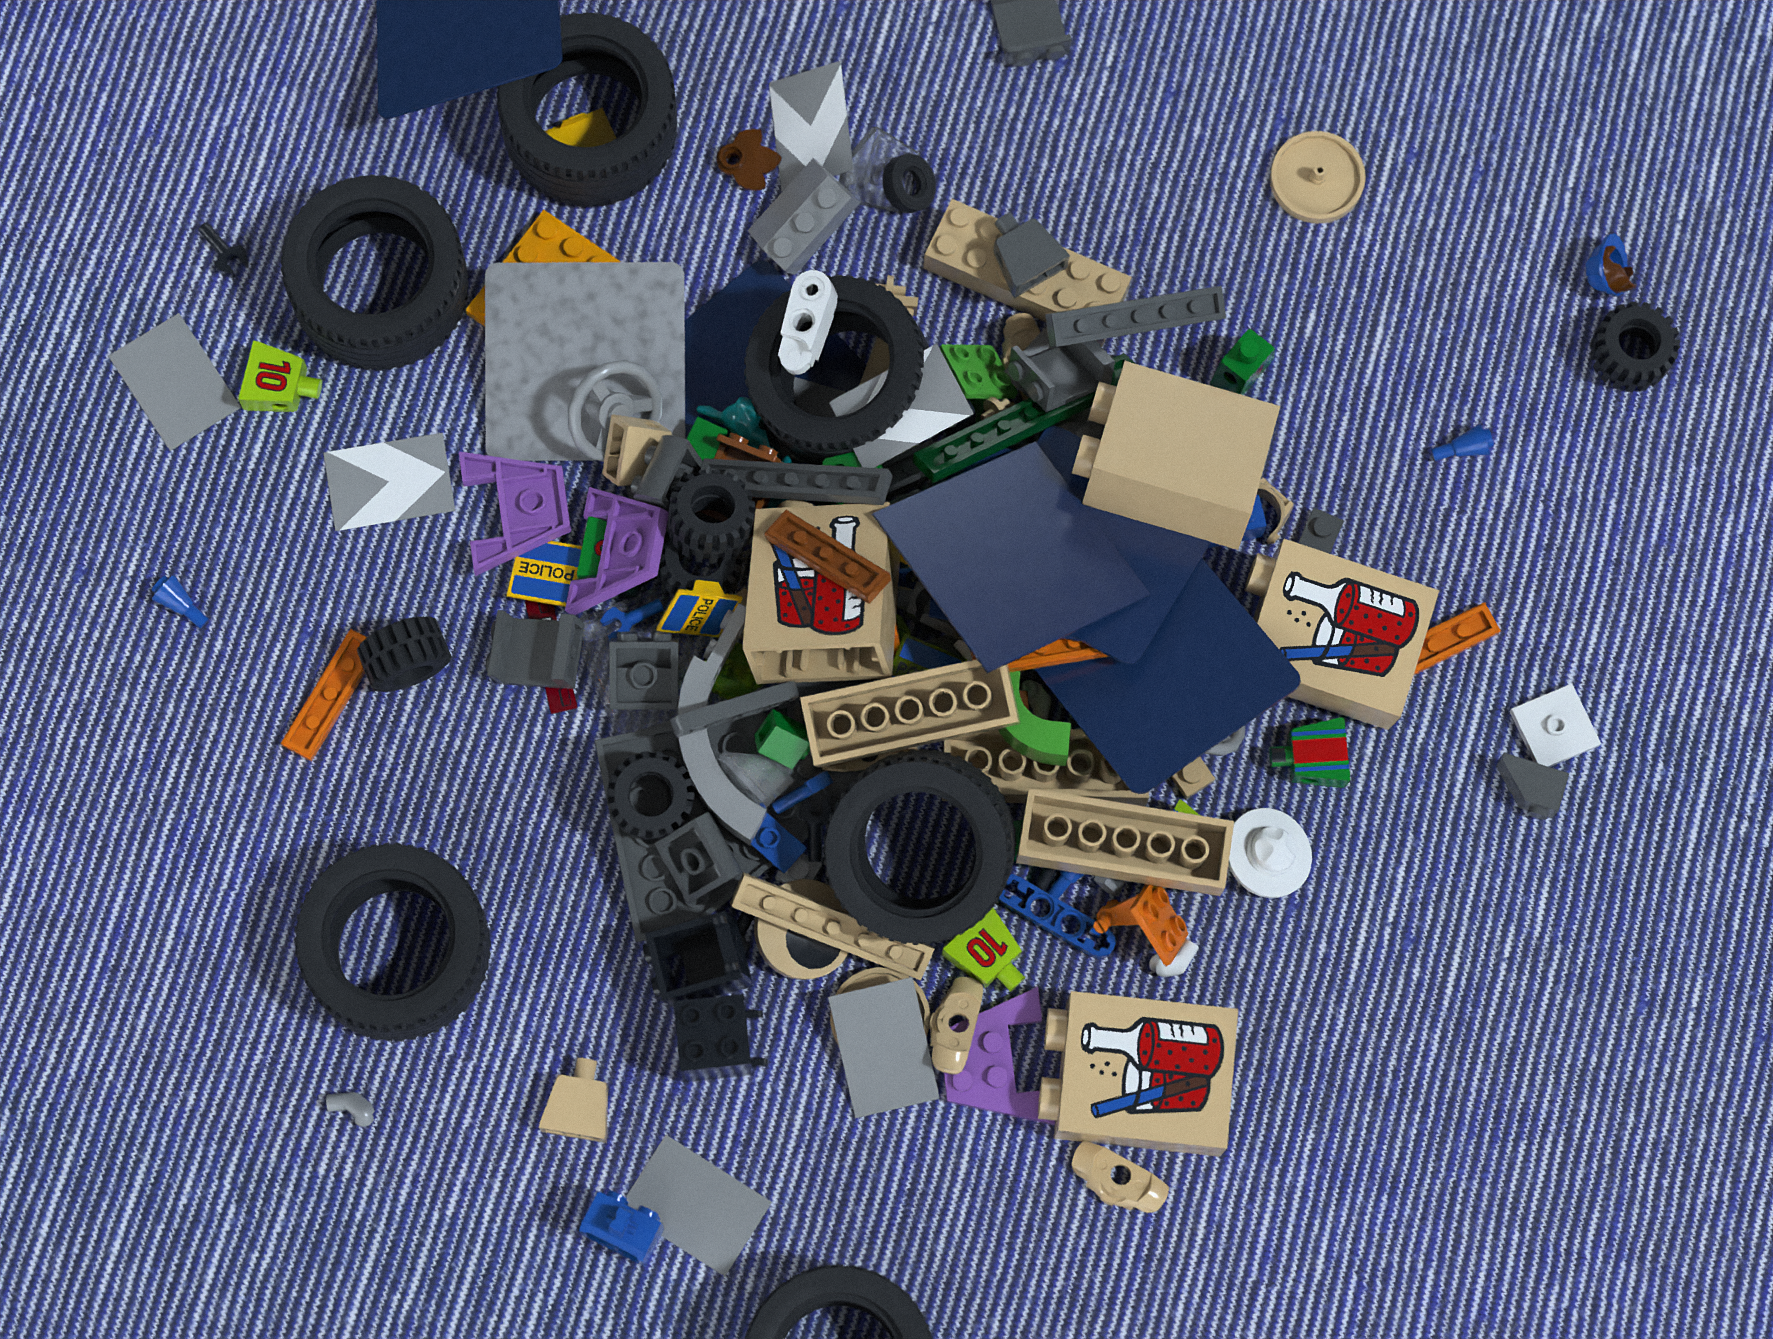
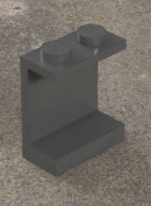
[990,0,1071,67]
[1008,340,1115,412]
[486,610,585,689]

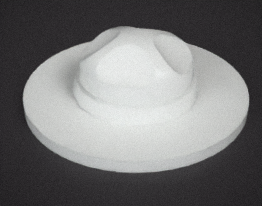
[1228,808,1312,898]

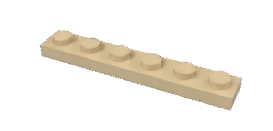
[730,872,934,980]

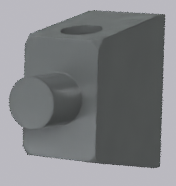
[993,213,1070,298]

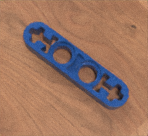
[998,874,1116,959]

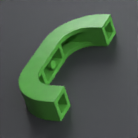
[998,671,1071,766]

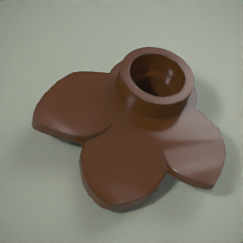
[716,129,782,191]

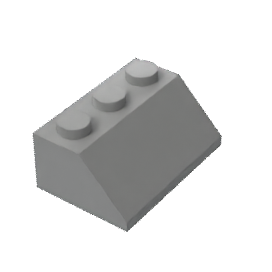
[748,158,861,275]

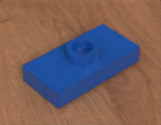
[751,803,807,874]

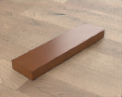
[764,510,892,604]

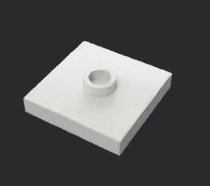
[1509,684,1601,767]

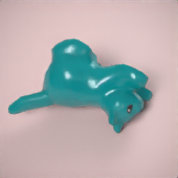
[696,397,783,458]

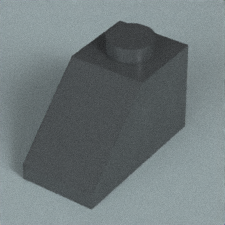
[1496,753,1569,820]

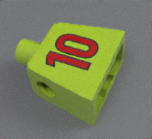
[238,340,322,412]
[942,908,1025,992]

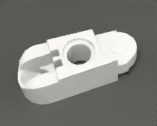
[778,270,838,375]

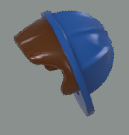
[1585,234,1637,297]

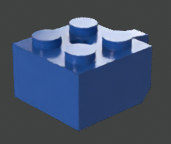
[579,1189,664,1267]

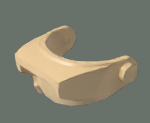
[1257,478,1294,544]

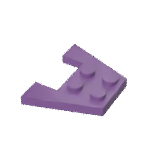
[459,452,571,576]
[565,487,669,615]
[943,987,1055,1125]

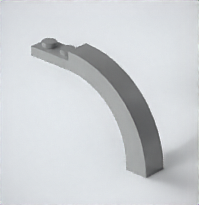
[678,603,767,845]

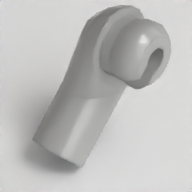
[326,1092,375,1127]

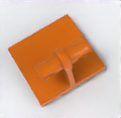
[1093,884,1188,967]

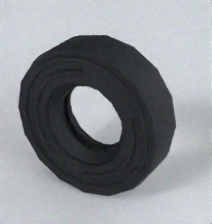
[882,154,936,213]

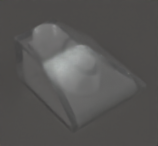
[838,126,921,213]
[716,752,795,809]

